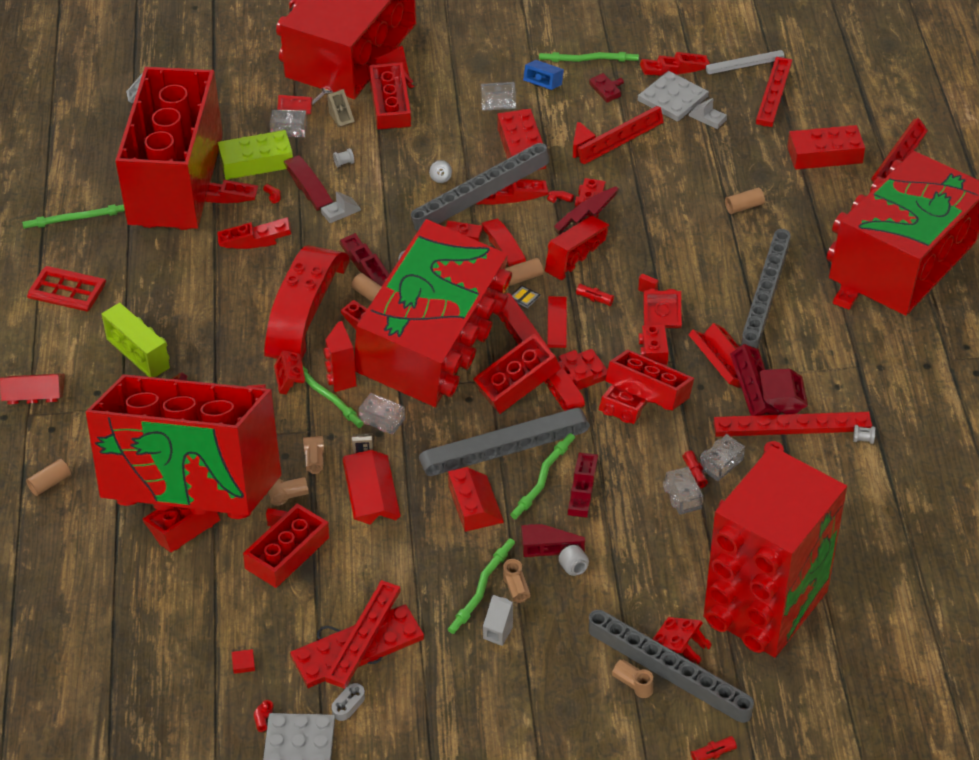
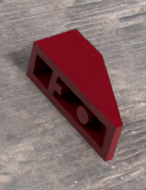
[521,524,585,557]

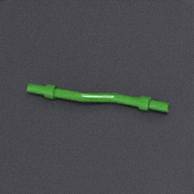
[539,52,639,62]
[22,204,125,229]
[302,365,364,428]
[510,433,575,519]
[448,538,515,634]

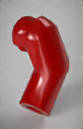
[263,184,281,204]
[547,190,574,203]
[254,700,274,732]

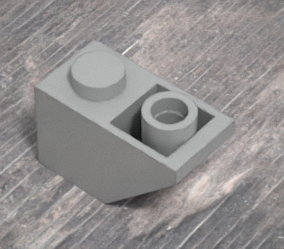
[483,595,513,646]

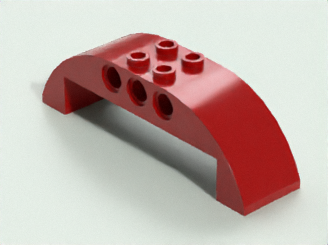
[264,245,350,361]

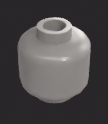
[429,160,452,183]
[559,545,589,576]

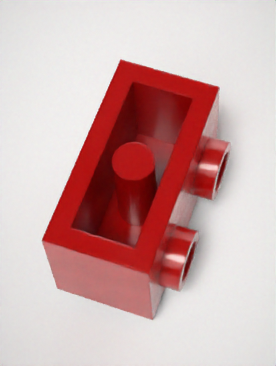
[575,178,606,217]
[638,325,669,365]

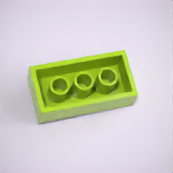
[218,130,293,180]
[101,303,170,377]

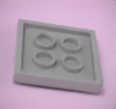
[638,71,709,122]
[263,713,335,760]

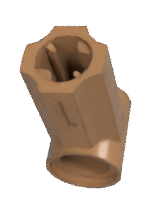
[303,436,324,474]
[268,477,309,506]
[503,559,530,603]
[612,659,654,698]

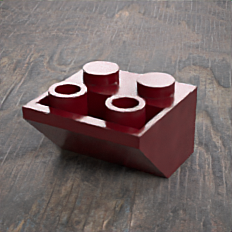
[760,368,808,414]

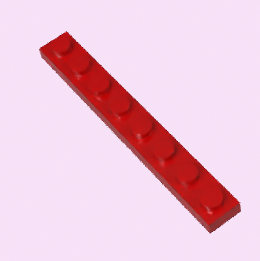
[713,412,872,437]

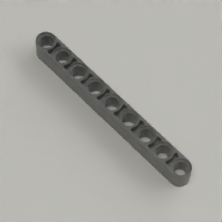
[411,143,550,231]
[741,229,790,349]
[419,408,590,476]
[589,610,754,723]

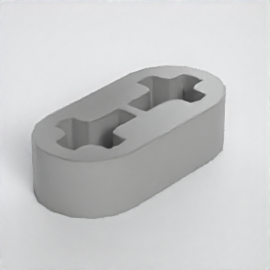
[332,683,365,721]

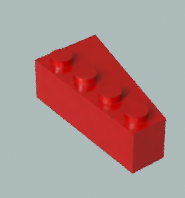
[544,216,609,281]

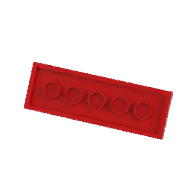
[290,604,424,688]

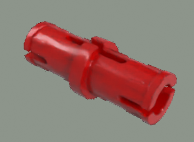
[576,284,614,306]
[682,451,708,488]
[691,736,737,760]

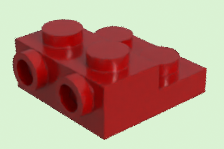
[643,289,682,328]
[558,349,608,390]
[598,385,647,424]

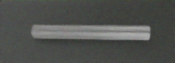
[706,50,784,74]

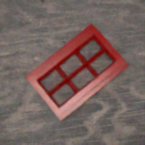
[27,266,106,312]

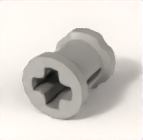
[333,148,355,168]
[853,425,875,444]

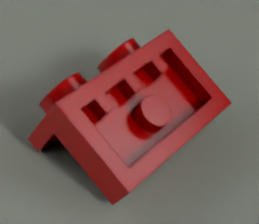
[274,350,305,395]

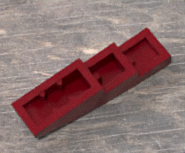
[284,155,333,211]
[554,186,619,235]
[339,233,389,286]
[567,452,598,518]

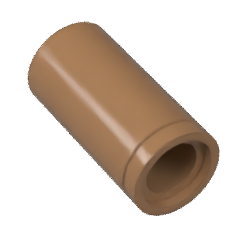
[725,187,765,214]
[505,258,543,286]
[351,273,382,302]
[26,459,71,496]

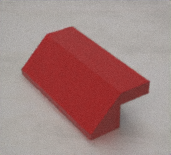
[688,323,741,388]
[342,450,400,525]

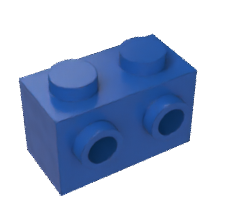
[523,60,564,90]

